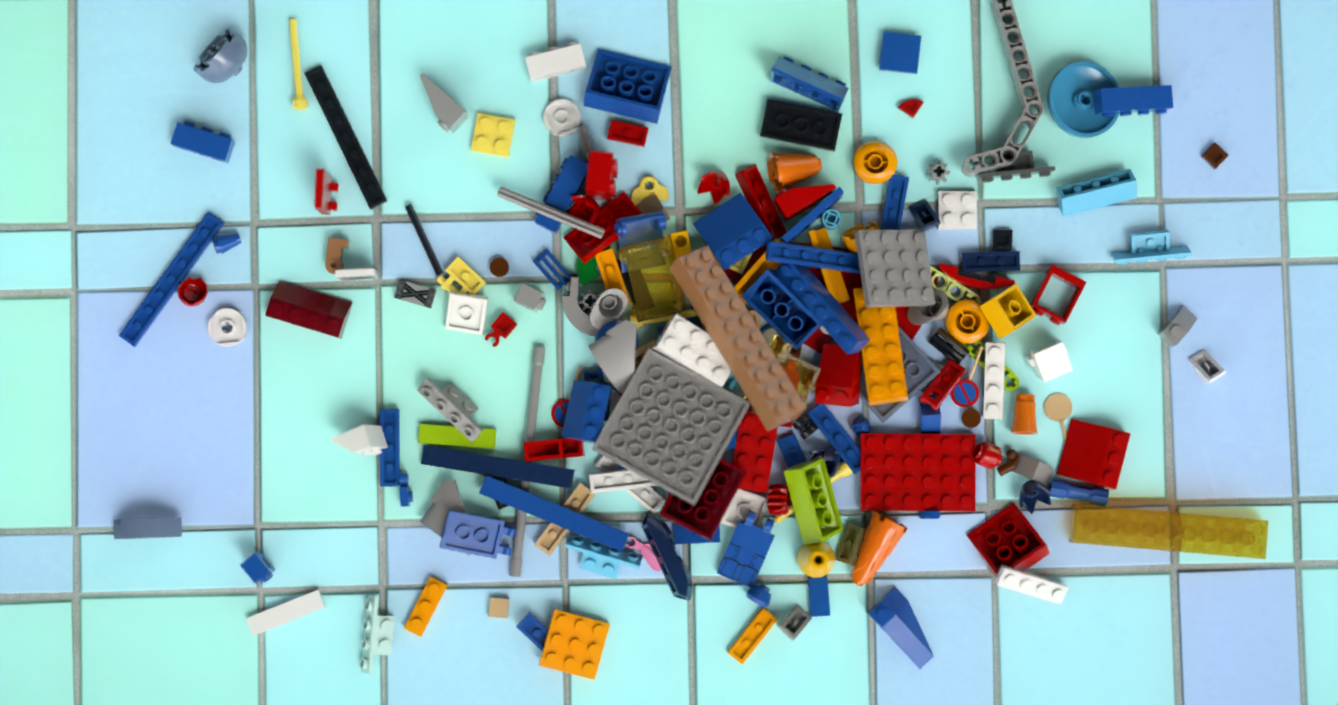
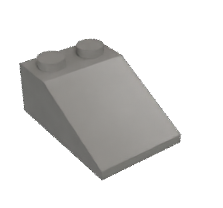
[420,73,469,134]

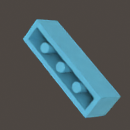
[1056,169,1137,216]

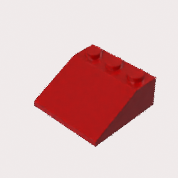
[1057,419,1131,490]
[967,503,1050,577]

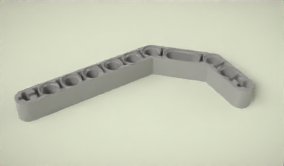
[961,0,1043,176]

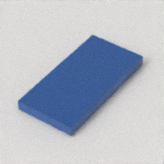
[780,187,844,244]

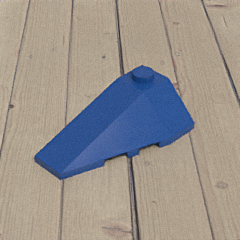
[867,587,934,669]

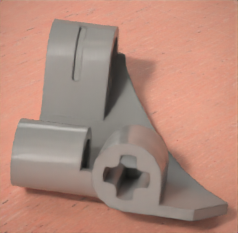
[589,320,638,394]
[420,480,470,556]

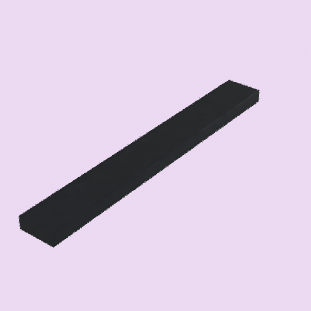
[304,65,388,210]

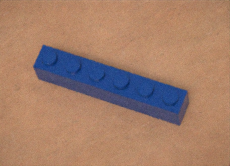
[775,263,870,354]

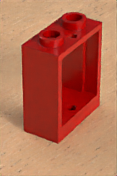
[1030,265,1087,325]

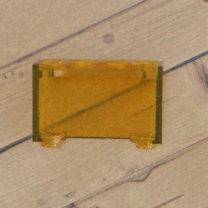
[618,234,686,322]

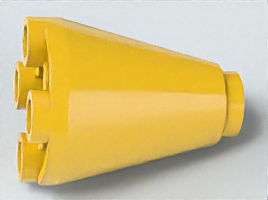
[797,541,835,578]

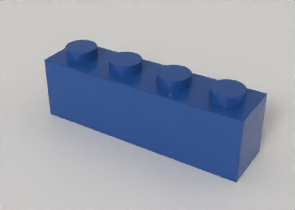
[1093,85,1174,117]
[534,155,588,235]

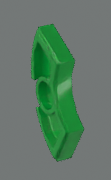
[577,249,605,286]

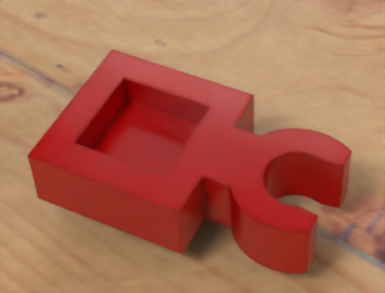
[485,312,518,347]

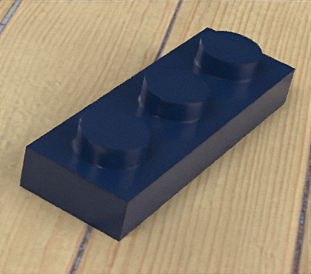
[961,251,1020,272]

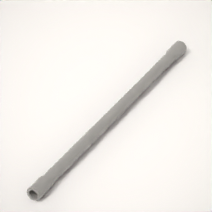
[509,346,545,577]

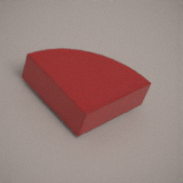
[897,99,924,118]

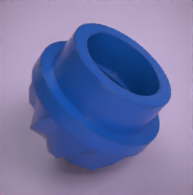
[851,416,871,435]

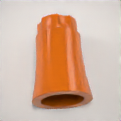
[1011,394,1038,435]

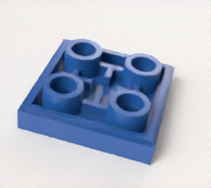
[879,32,921,74]

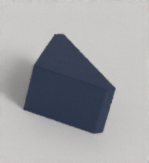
[909,199,941,232]

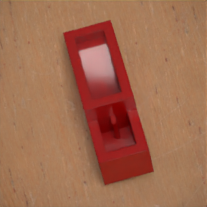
[523,438,585,462]

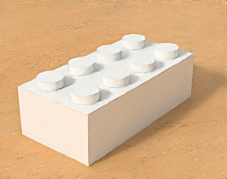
[653,314,732,387]

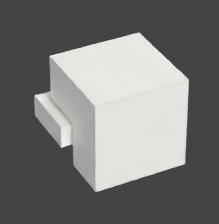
[1025,340,1073,382]

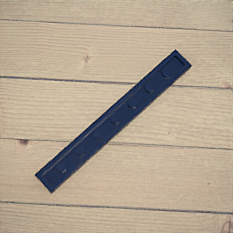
[421,445,575,489]

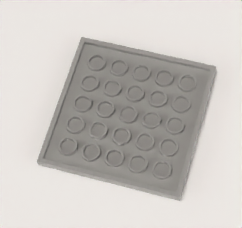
[592,349,751,506]

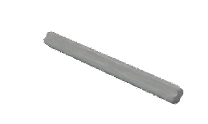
[497,187,605,238]

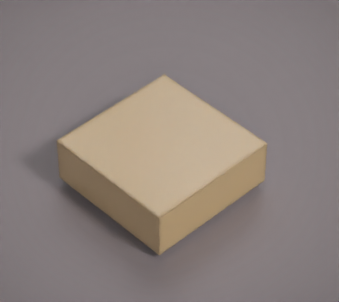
[488,597,509,618]

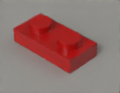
[607,120,649,148]

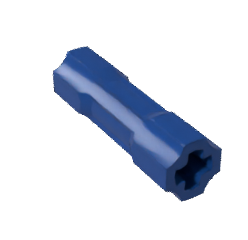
[1049,479,1109,506]

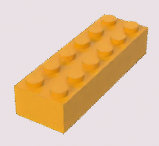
[853,288,909,406]

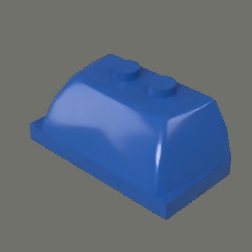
[741,268,821,350]

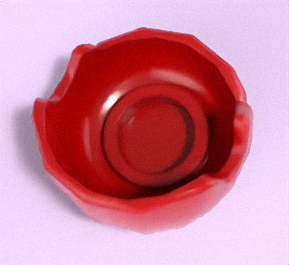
[178,277,208,306]

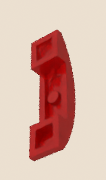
[937,263,1015,290]

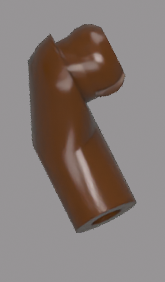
[997,449,1019,476]

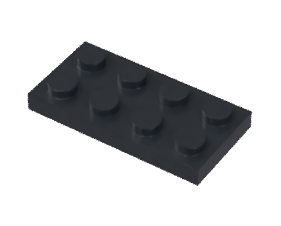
[760,99,842,152]

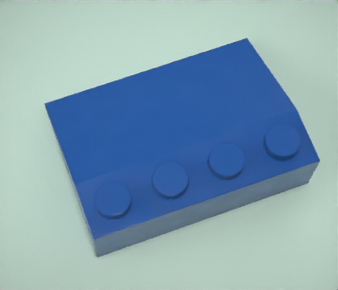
[583,48,672,124]
[769,56,849,112]

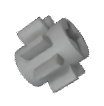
[926,160,950,185]
[579,289,599,312]

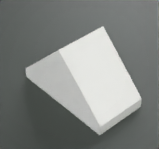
[1189,349,1226,385]

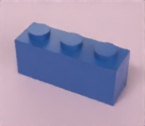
[170,121,235,163]

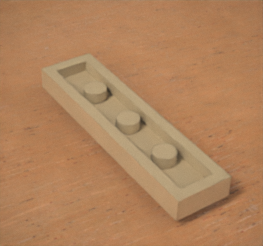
[534,483,595,556]

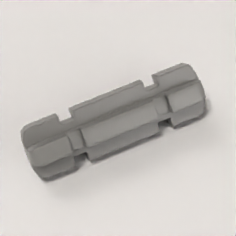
[577,125,593,162]

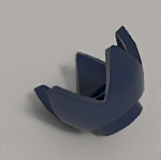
[809,447,841,477]
[1019,480,1051,514]

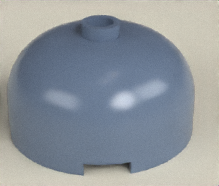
[193,27,247,83]

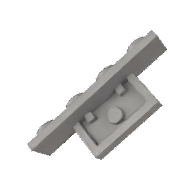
[417,377,483,443]

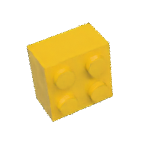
[979,283,1037,339]

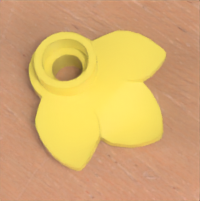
[631,176,669,205]

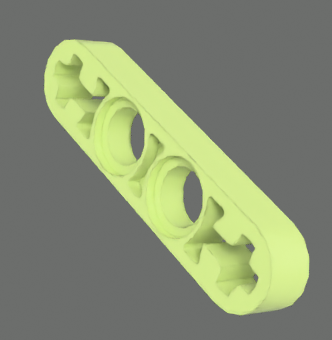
[930,266,981,304]

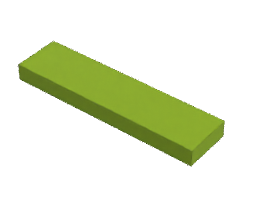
[418,424,497,449]

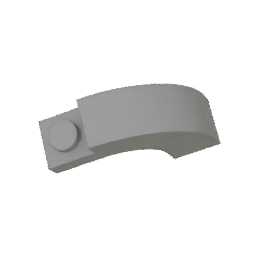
[562,277,599,337]

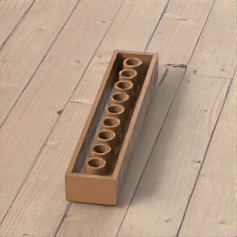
[670,246,807,431]

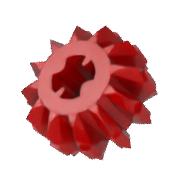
[767,484,790,516]

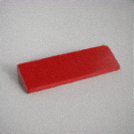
[735,165,787,241]

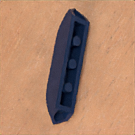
[642,511,692,601]

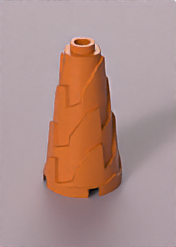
[851,510,908,587]

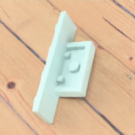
[360,595,395,674]

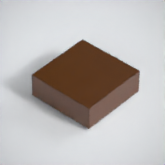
[1201,142,1229,170]

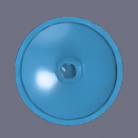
[1047,61,1119,138]

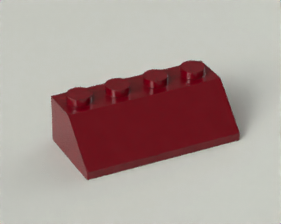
[265,281,353,339]

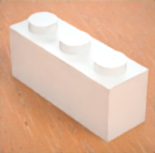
[525,42,587,83]

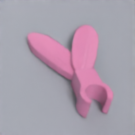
[626,536,661,571]

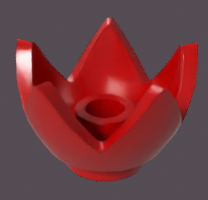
[697,171,730,205]
[566,195,599,224]

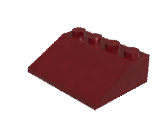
[659,458,747,541]

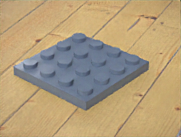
[859,326,941,423]

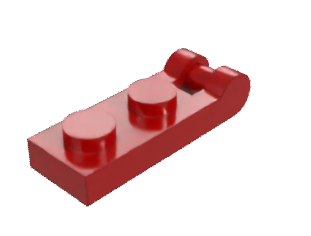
[920,359,966,411]

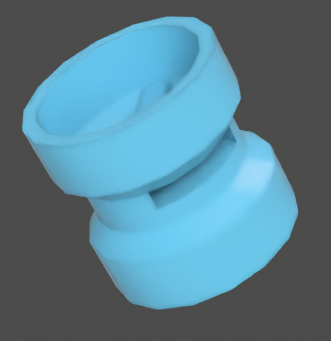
[821,209,841,230]

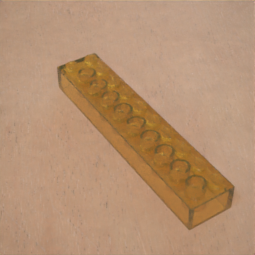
[1069,504,1268,559]

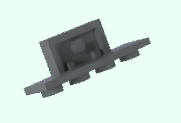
[976,151,1055,183]

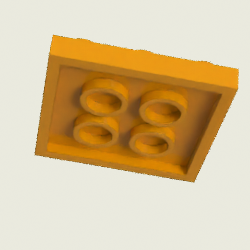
[538,609,610,680]

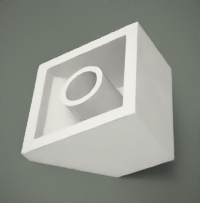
[331,425,388,456]

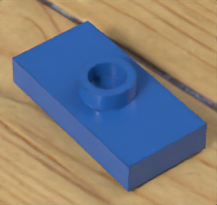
[777,433,807,468]

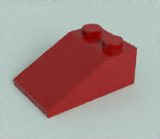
[773,184,836,222]
[815,343,861,407]

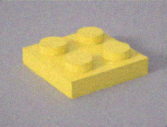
[471,113,515,158]

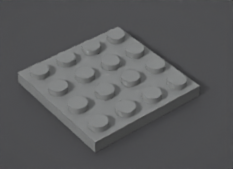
[855,230,935,308]

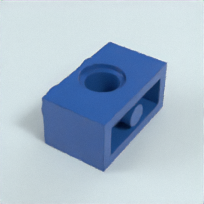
[240,552,275,583]

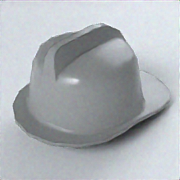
[590,288,628,330]
[907,289,951,325]

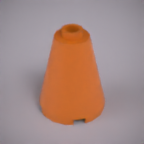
[767,152,822,191]

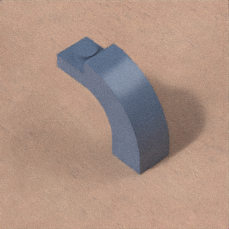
[113,517,182,539]

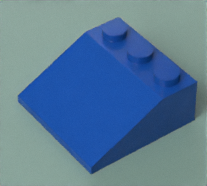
[693,192,773,271]

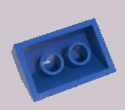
[561,380,612,444]

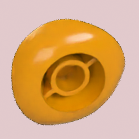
[853,141,897,184]
[945,299,989,344]

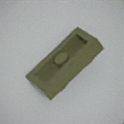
[835,523,866,566]

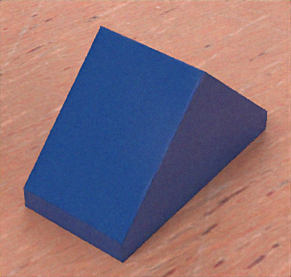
[918,396,941,434]

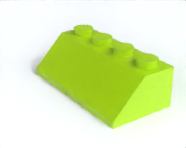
[783,457,844,544]

